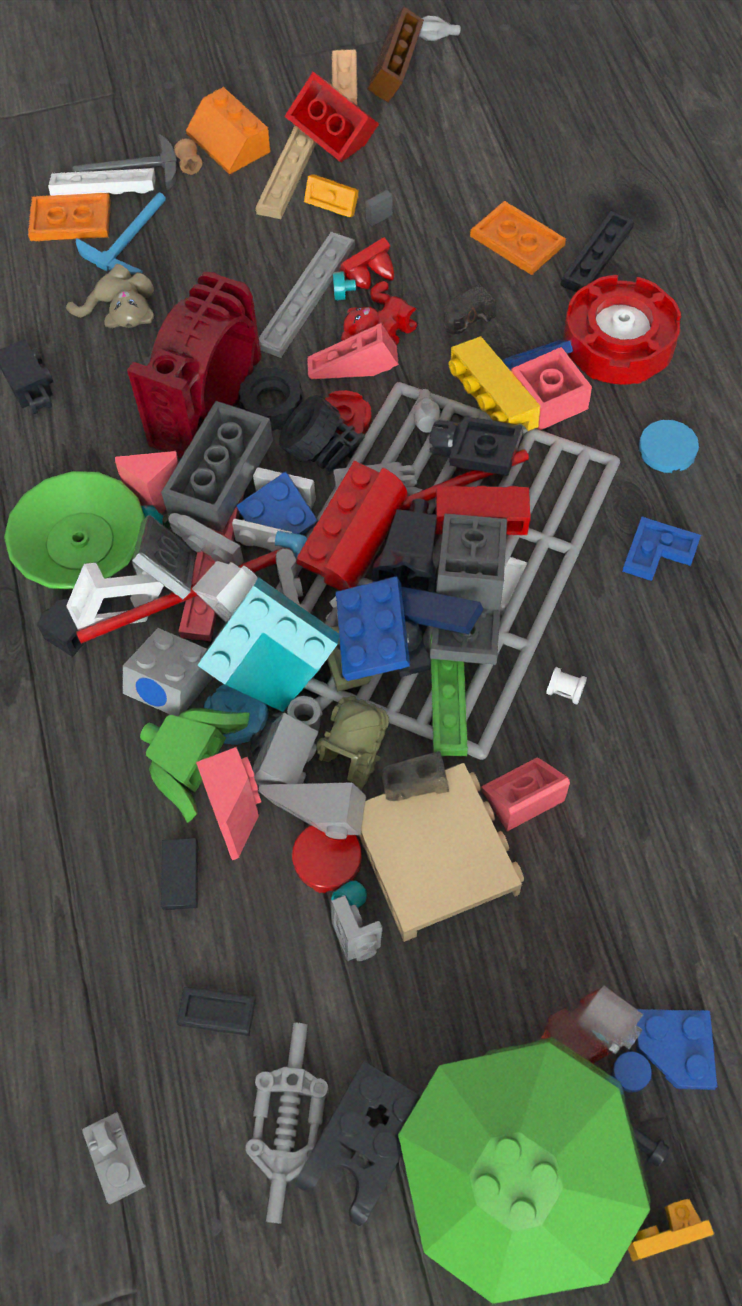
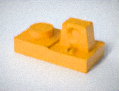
[304,174,359,218]
[628,1199,714,1262]

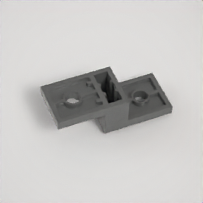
[430,514,507,665]

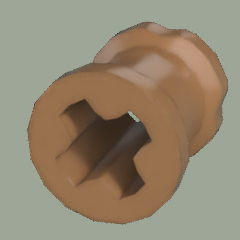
[174,139,203,175]

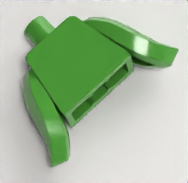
[140,708,250,823]

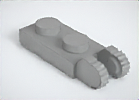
[276,548,307,611]

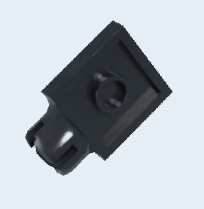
[429,416,523,476]

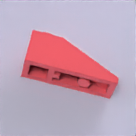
[308,323,398,379]

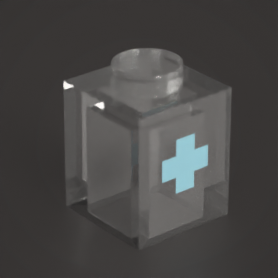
[577,985,643,1054]

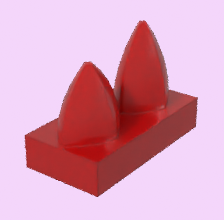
[338,237,394,289]

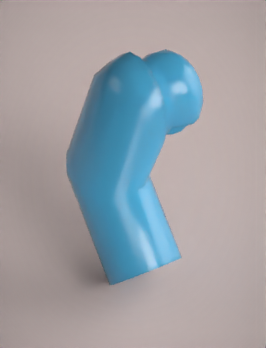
[275,531,307,567]

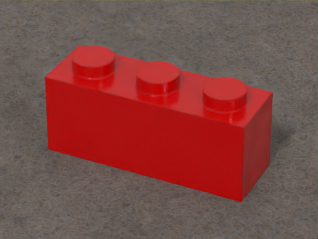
[435,485,531,535]

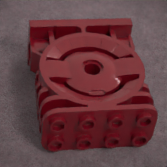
[127,272,261,458]

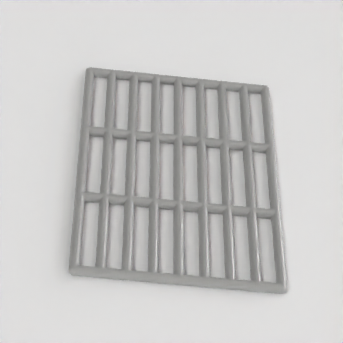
[276,382,620,760]

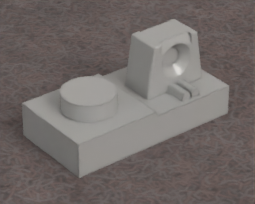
[82,1112,146,1204]

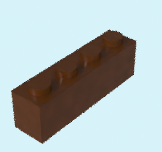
[368,6,424,102]

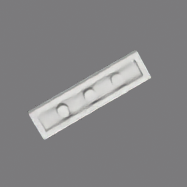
[48,168,155,195]

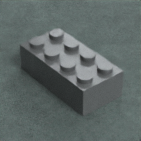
[161,401,273,532]

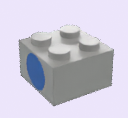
[123,628,212,716]

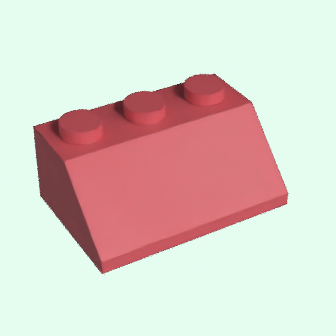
[196,747,261,860]

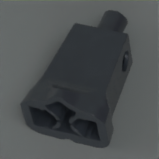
[372,499,437,593]

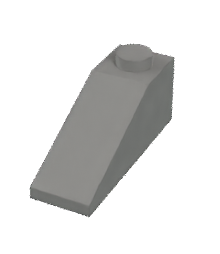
[258,783,366,839]

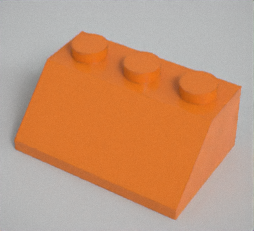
[186,87,270,175]

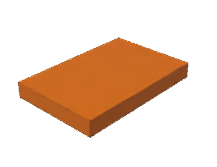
[28,193,111,241]
[470,201,566,275]

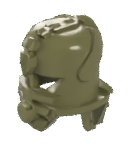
[316,696,389,791]

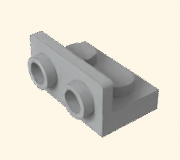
[331,896,382,961]

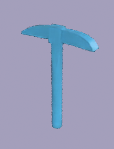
[76,193,166,274]

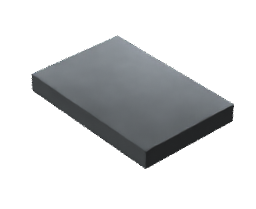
[132,515,196,599]

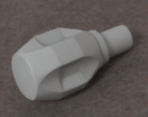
[418,16,460,41]
[414,389,440,432]

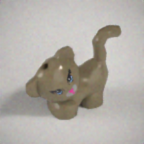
[66,264,154,328]

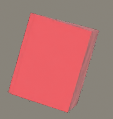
[115,451,179,514]
[481,757,570,831]

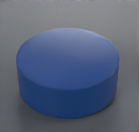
[612,1052,652,1093]

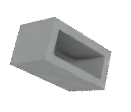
[252,713,319,785]

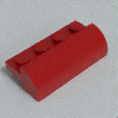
[296,460,408,591]

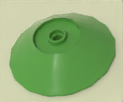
[4,471,145,589]

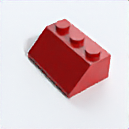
[285,72,380,162]

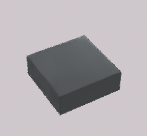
[366,190,393,226]

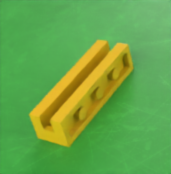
[449,336,540,431]

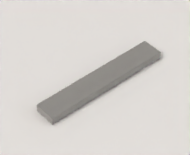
[259,232,355,358]

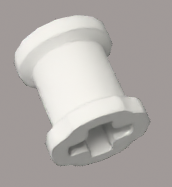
[546,667,587,705]

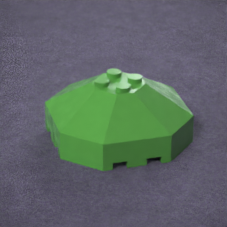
[398,1037,651,1304]

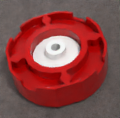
[563,275,681,385]

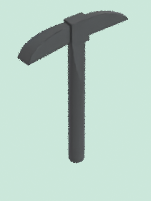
[72,134,177,190]

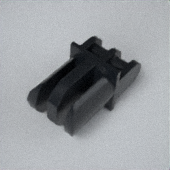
[309,418,365,475]

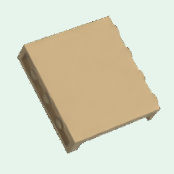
[359,763,524,942]

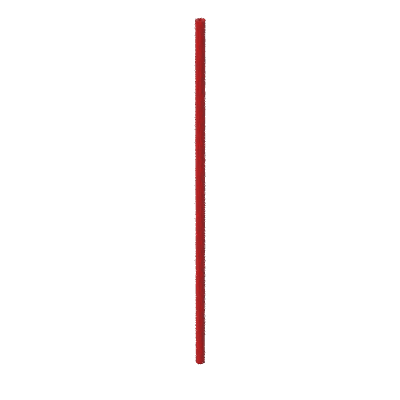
[76,449,529,643]

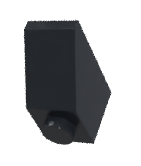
[37,598,113,657]

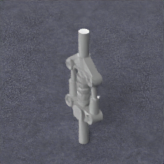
[246,1023,329,1224]

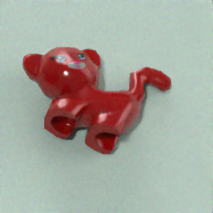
[341,281,417,346]

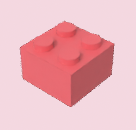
[511,347,592,430]

